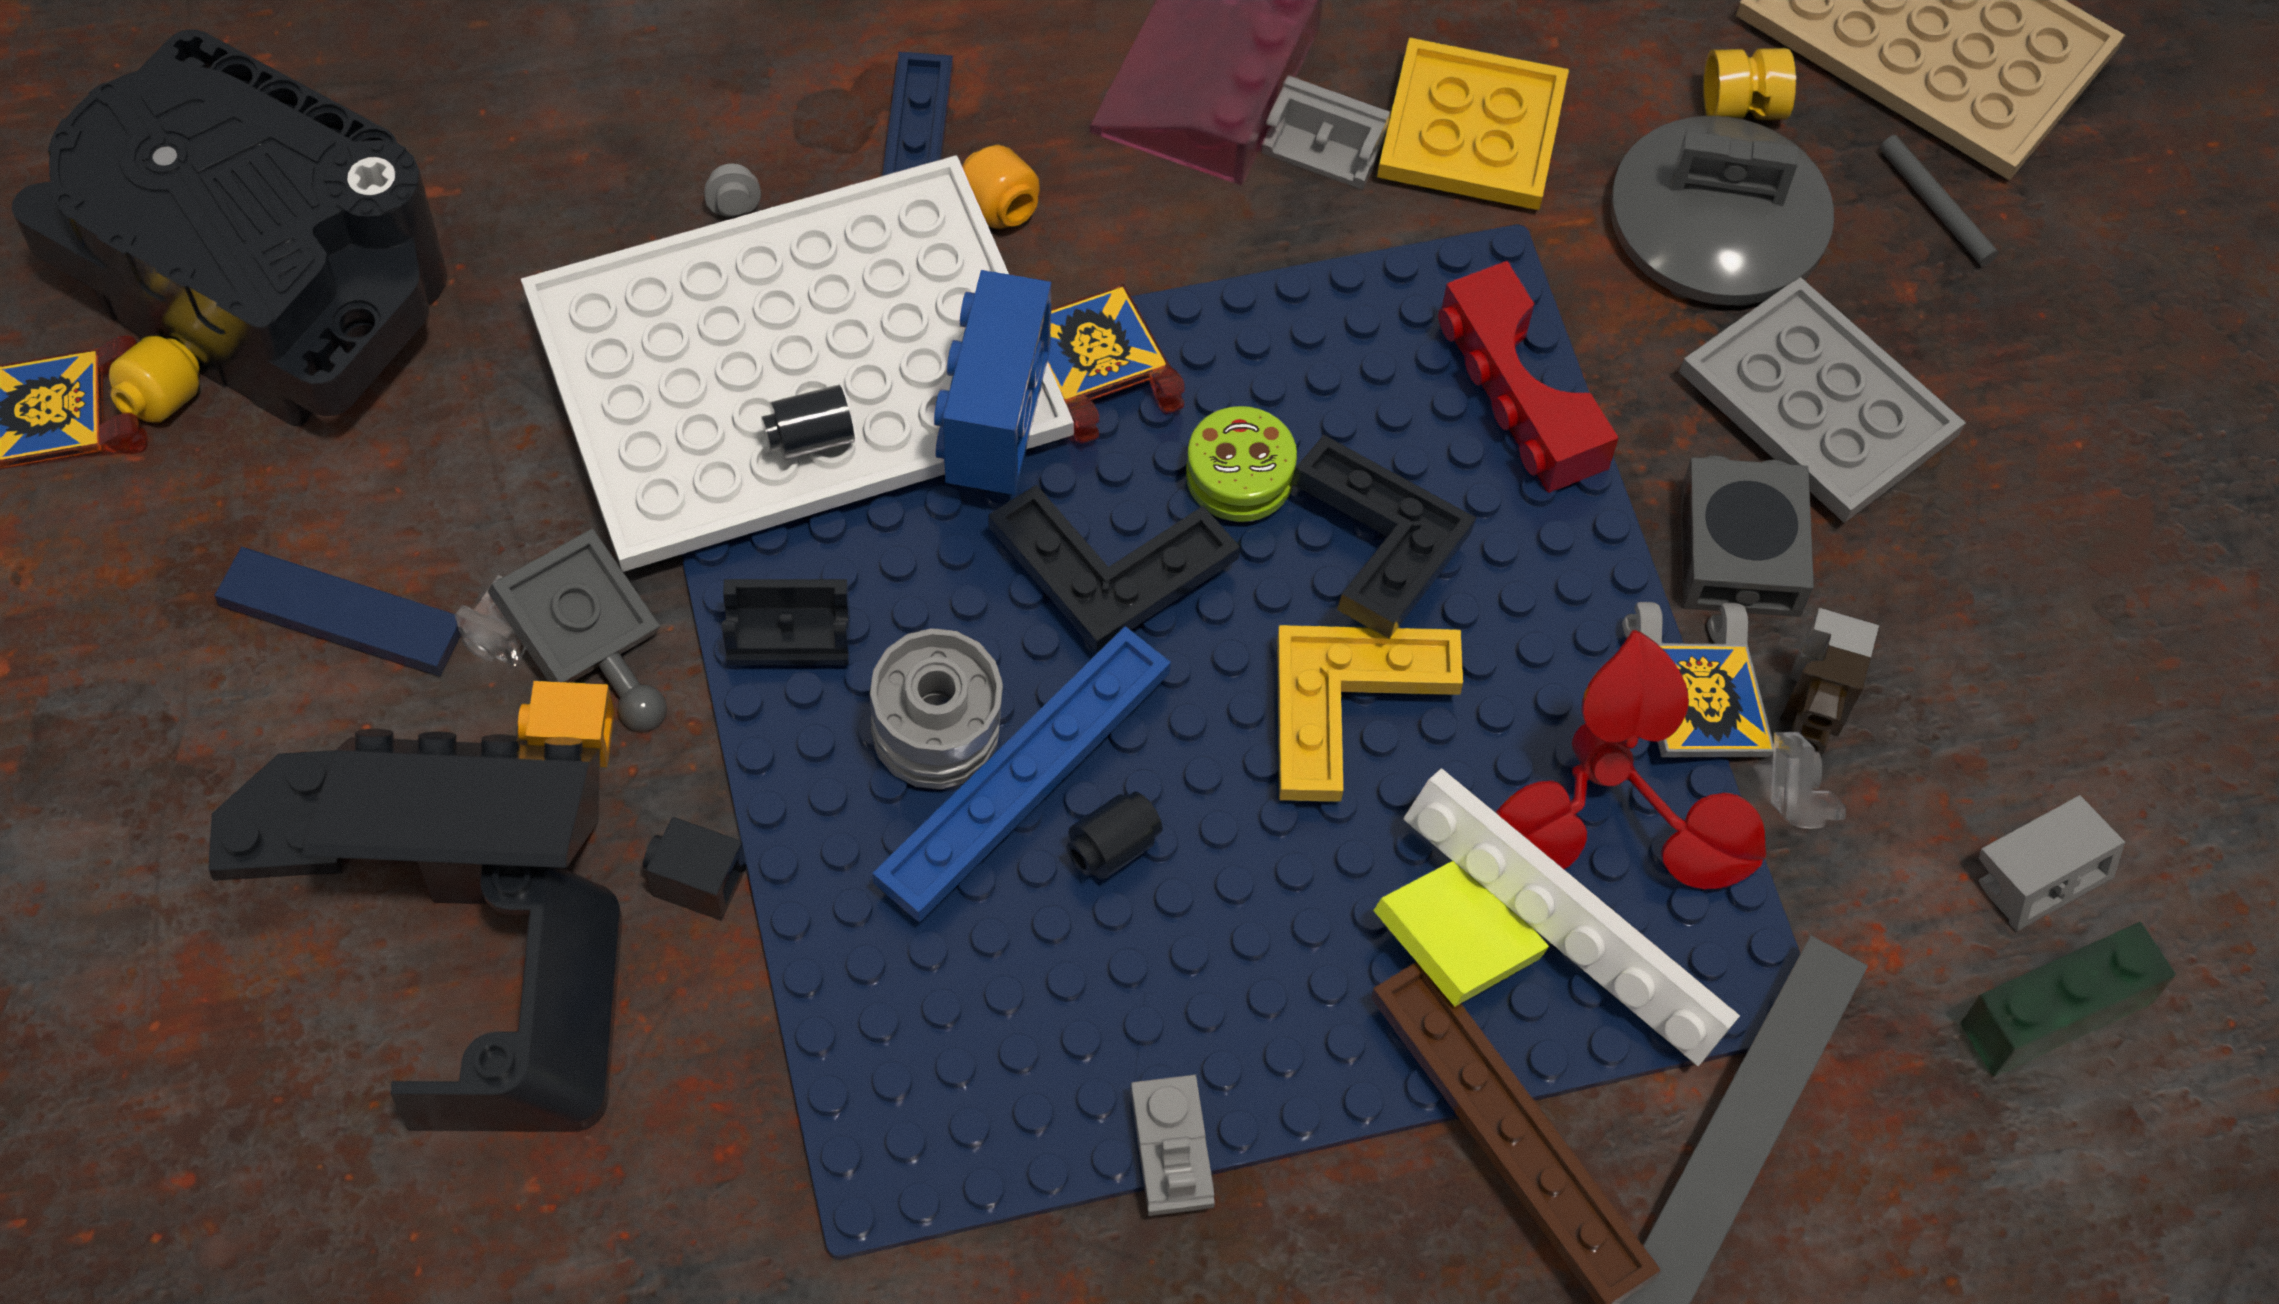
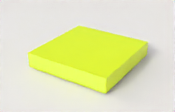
[1373,861,1549,1007]

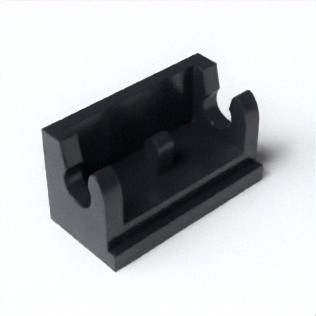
[722,579,850,665]

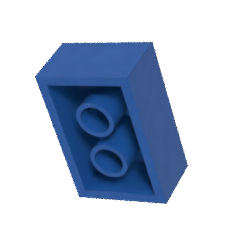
[934,270,1051,495]

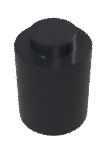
[761,384,855,460]

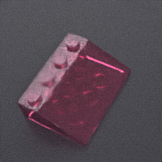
[1090,0,1323,185]

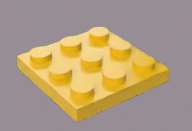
[1377,38,1569,210]

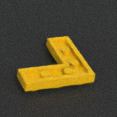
[1277,625,1463,802]

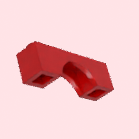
[1438,261,1619,493]

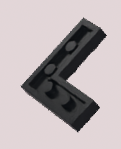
[1291,435,1476,639]
[988,485,1240,653]

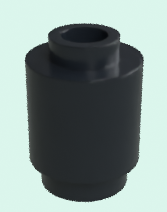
[1067,791,1163,879]

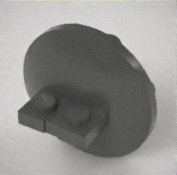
[1610,116,1834,307]

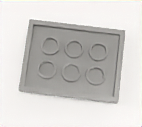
[1679,277,1966,523]

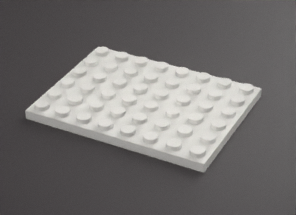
[521,155,1074,572]

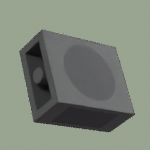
[1680,456,1814,617]

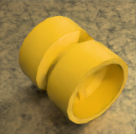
[1703,48,1796,120]

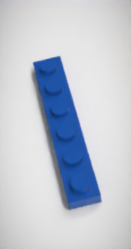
[872,626,1171,923]

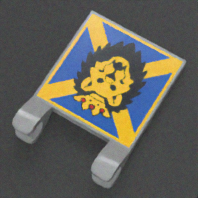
[1622,602,1775,757]

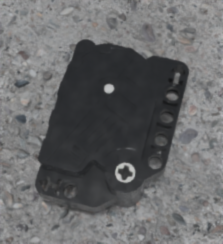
[11,29,447,427]

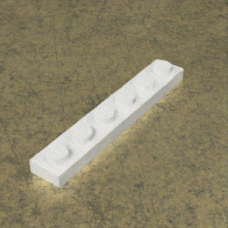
[1403,768,1740,1066]

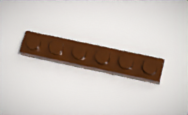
[1371,962,1661,1304]

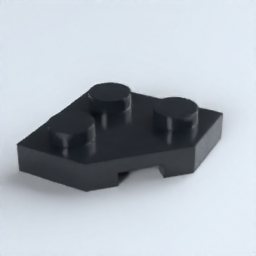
[208,750,342,881]

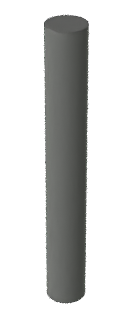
[1879,135,1999,267]

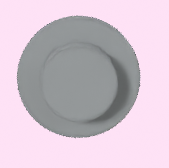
[704,164,761,217]

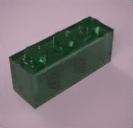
[1960,921,2176,1077]

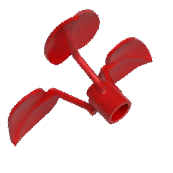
[1495,630,1766,889]

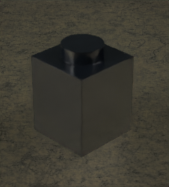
[643,816,747,921]

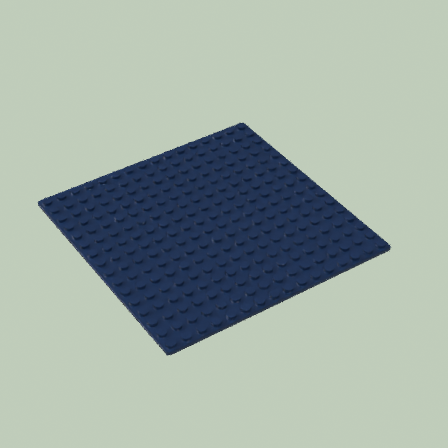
[681,224,1801,1260]

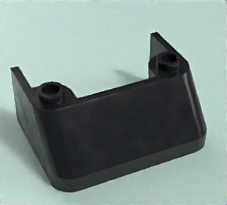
[390,861,623,1132]

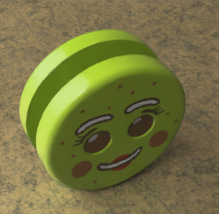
[1186,406,1297,522]

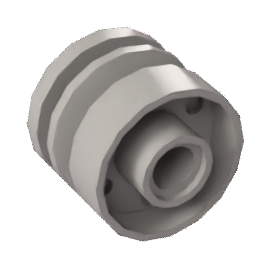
[870,628,1003,789]

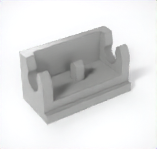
[1261,76,1390,190]
[1979,795,2125,932]

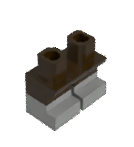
[1780,608,1879,756]

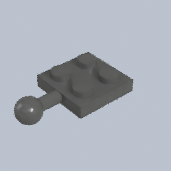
[488,528,667,733]

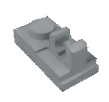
[1130,1075,1215,1216]

